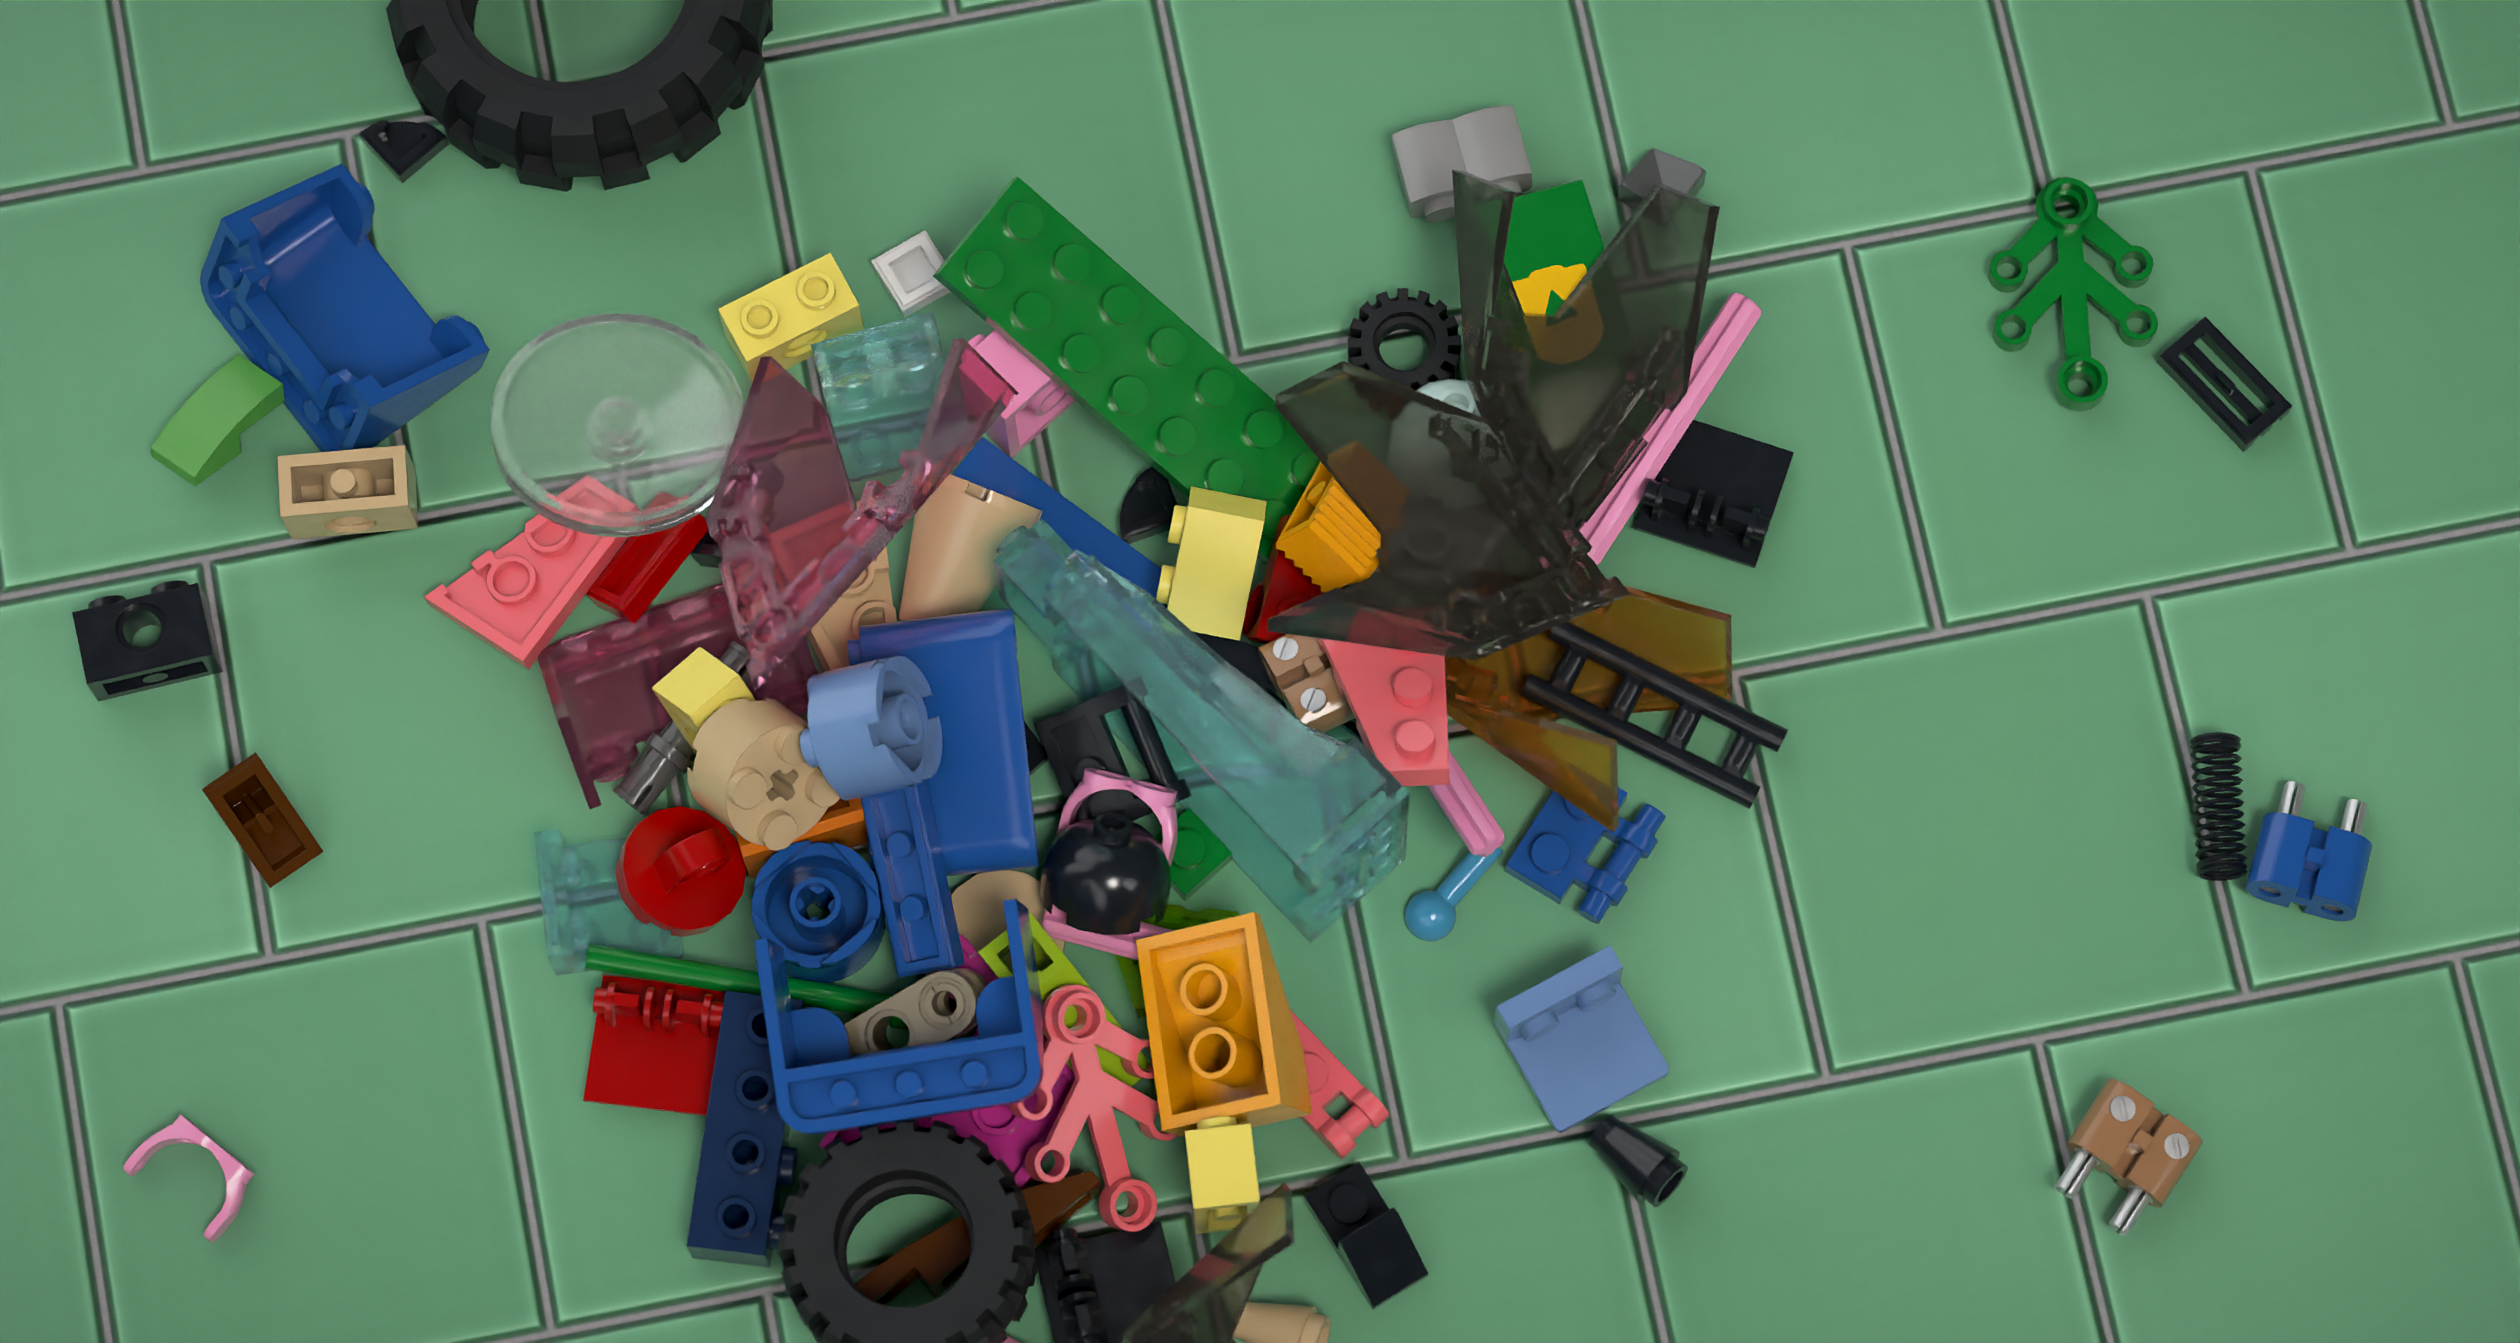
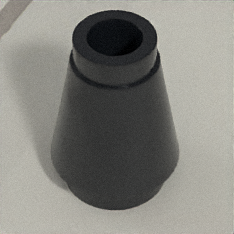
[1589,1115,1688,1207]

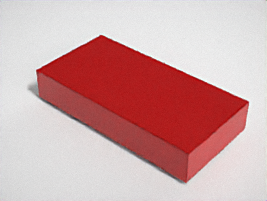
[586,497,711,625]

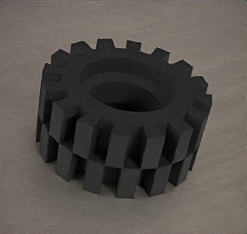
[1348,288,1461,411]

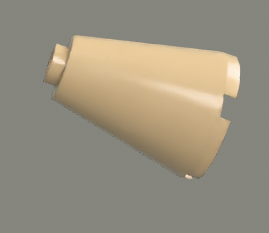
[899,465,1043,621]

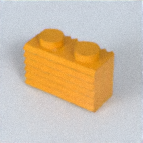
[1276,439,1410,594]

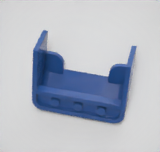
[754,899,1043,1135]

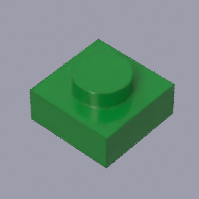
[1156,807,1233,901]

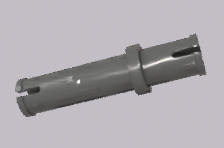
[612,640,764,816]

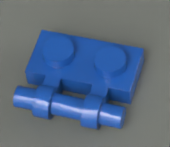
[1505,760,1666,924]

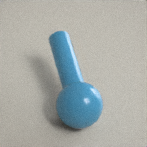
[1405,847,1504,941]

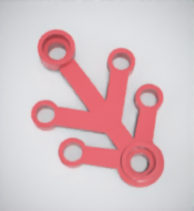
[1008,984,1178,1232]

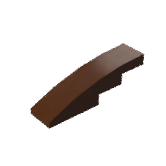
[855,1170,1102,1306]

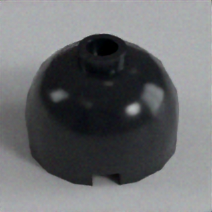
[1039,813,1171,935]

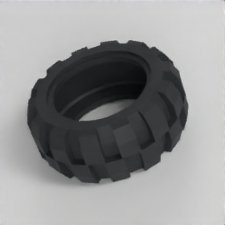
[386,0,773,192]

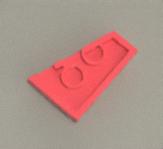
[424,479,642,670]
[1313,613,1450,787]

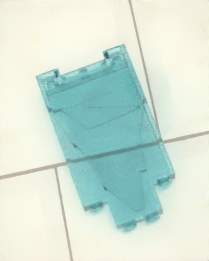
[993,518,1410,943]

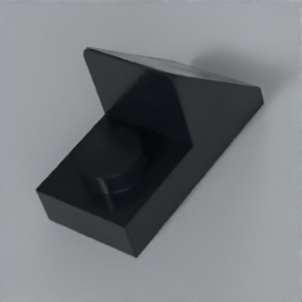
[1304,1162,1429,1310]

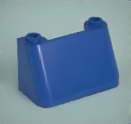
[200,163,490,452]
[848,608,1040,876]

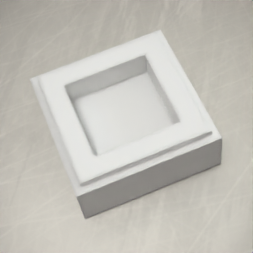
[871,230,950,318]

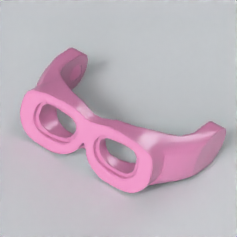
[1057,767,1178,866]
[123,1114,255,1243]

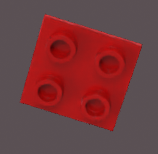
[583,975,725,1116]

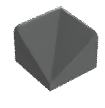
[1618,148,1706,232]

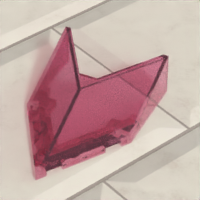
[706,338,1019,688]

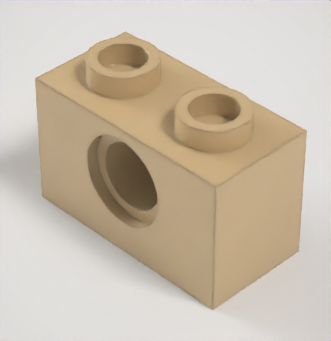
[277,445,418,540]

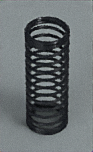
[2190,732,2248,881]

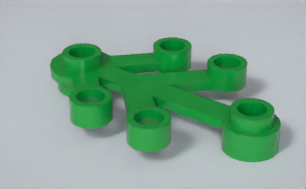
[1988,177,2158,411]

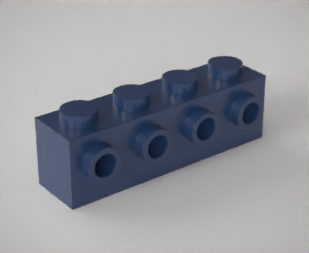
[687,991,806,1268]

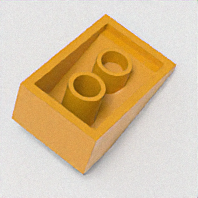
[1136,912,1312,1138]

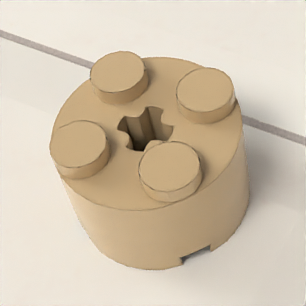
[687,698,841,851]

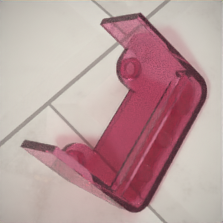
[538,570,818,809]

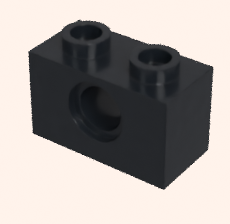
[72,580,223,702]

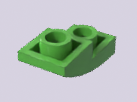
[150,354,285,487]

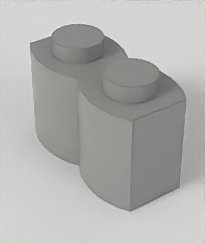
[1392,105,1532,222]

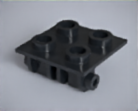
[1634,420,1794,568]
[1035,1221,1190,1343]

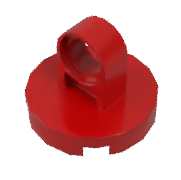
[615,806,746,937]

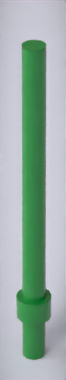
[585,944,957,1030]

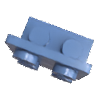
[1494,945,1669,1133]

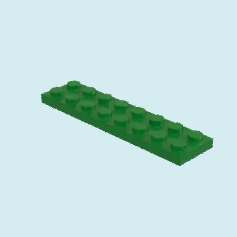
[933,176,1332,565]

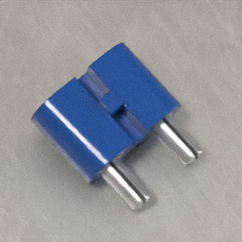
[2246,781,2372,921]

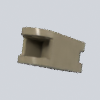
[845,967,988,1056]

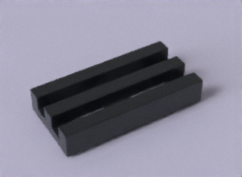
[2157,316,2292,452]

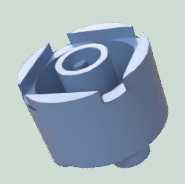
[800,656,942,800]

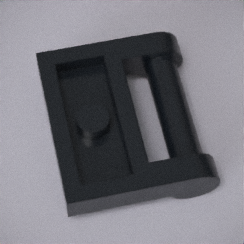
[1034,678,1192,822]

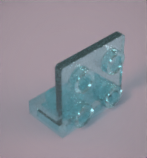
[811,311,969,483]
[534,829,684,976]

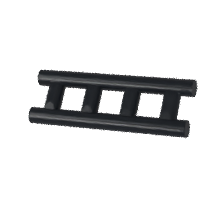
[1519,617,1788,809]

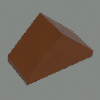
[202,752,324,888]

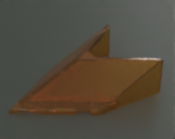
[1334,569,1733,832]

